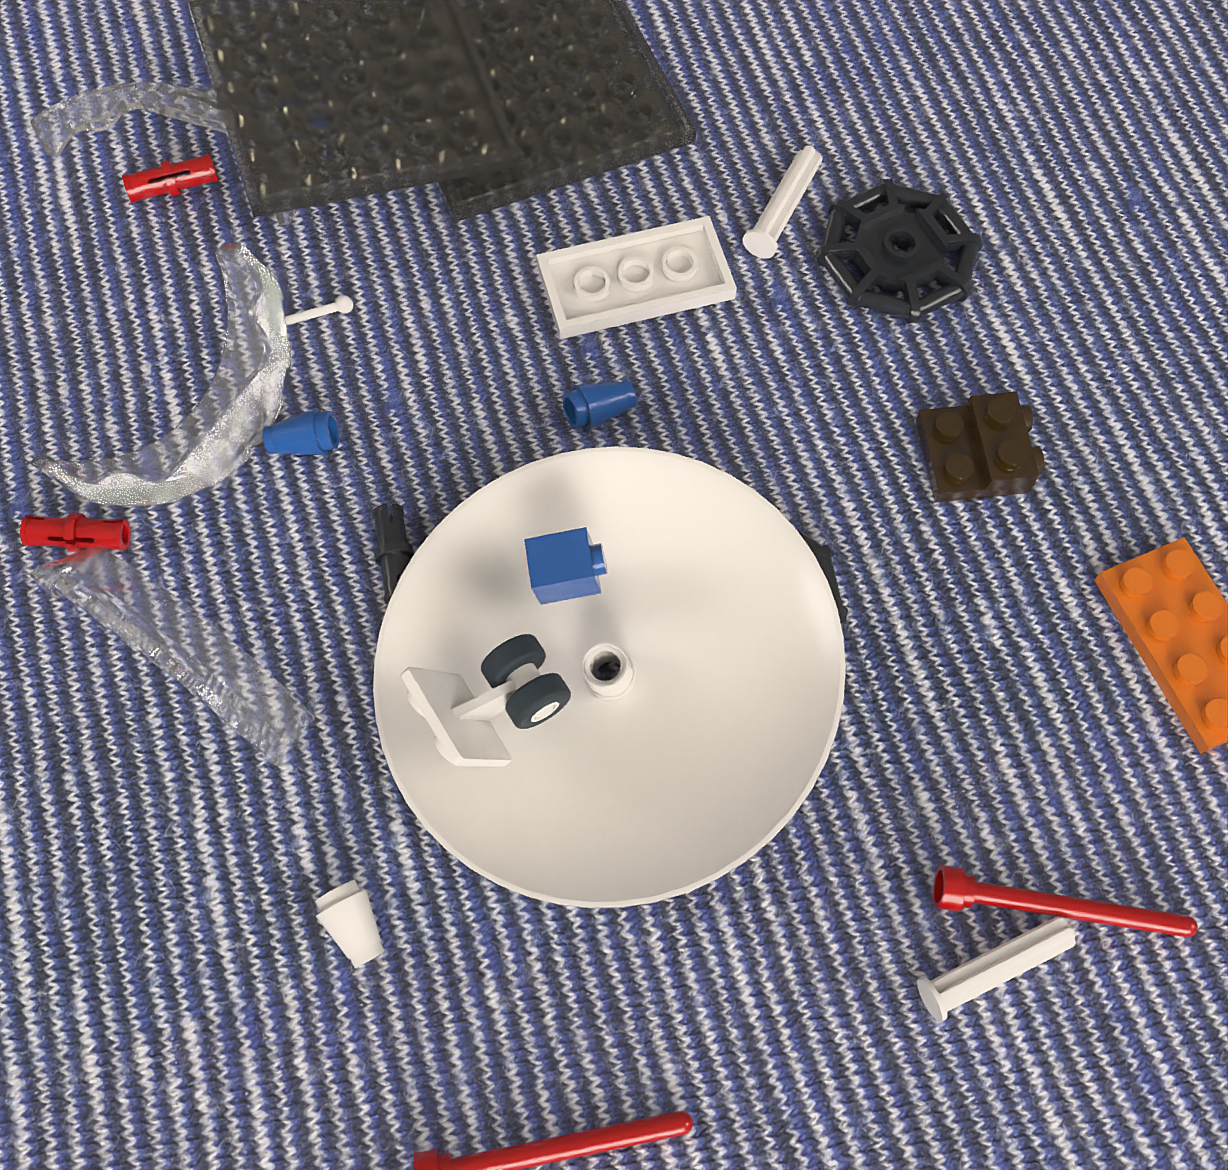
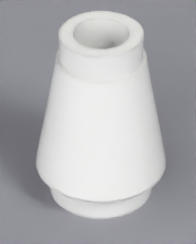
[315,880,385,968]

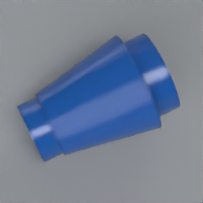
[562,380,636,431]
[263,408,339,455]

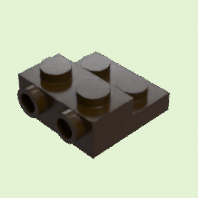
[915,391,1044,503]

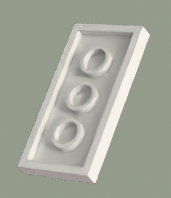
[536,216,737,339]

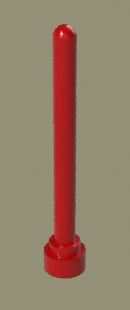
[933,865,1198,937]
[413,1111,693,1170]

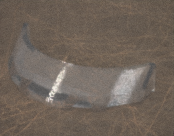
[30,82,305,227]
[30,242,292,506]
[30,547,315,766]

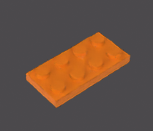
[1094,537,1228,754]

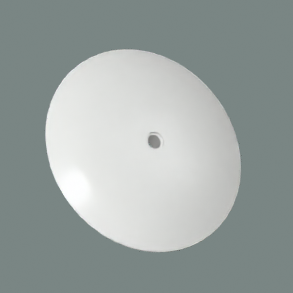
[373,446,846,908]

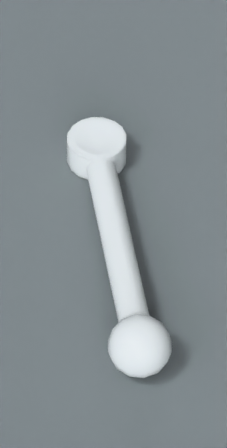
[259,295,353,336]

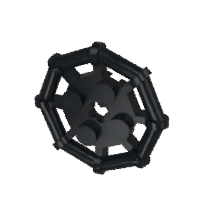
[816,179,983,324]

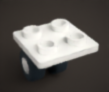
[400,634,571,767]

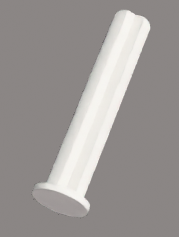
[743,146,822,259]
[917,916,1076,1022]

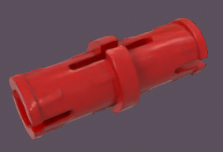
[122,153,219,203]
[20,513,131,552]

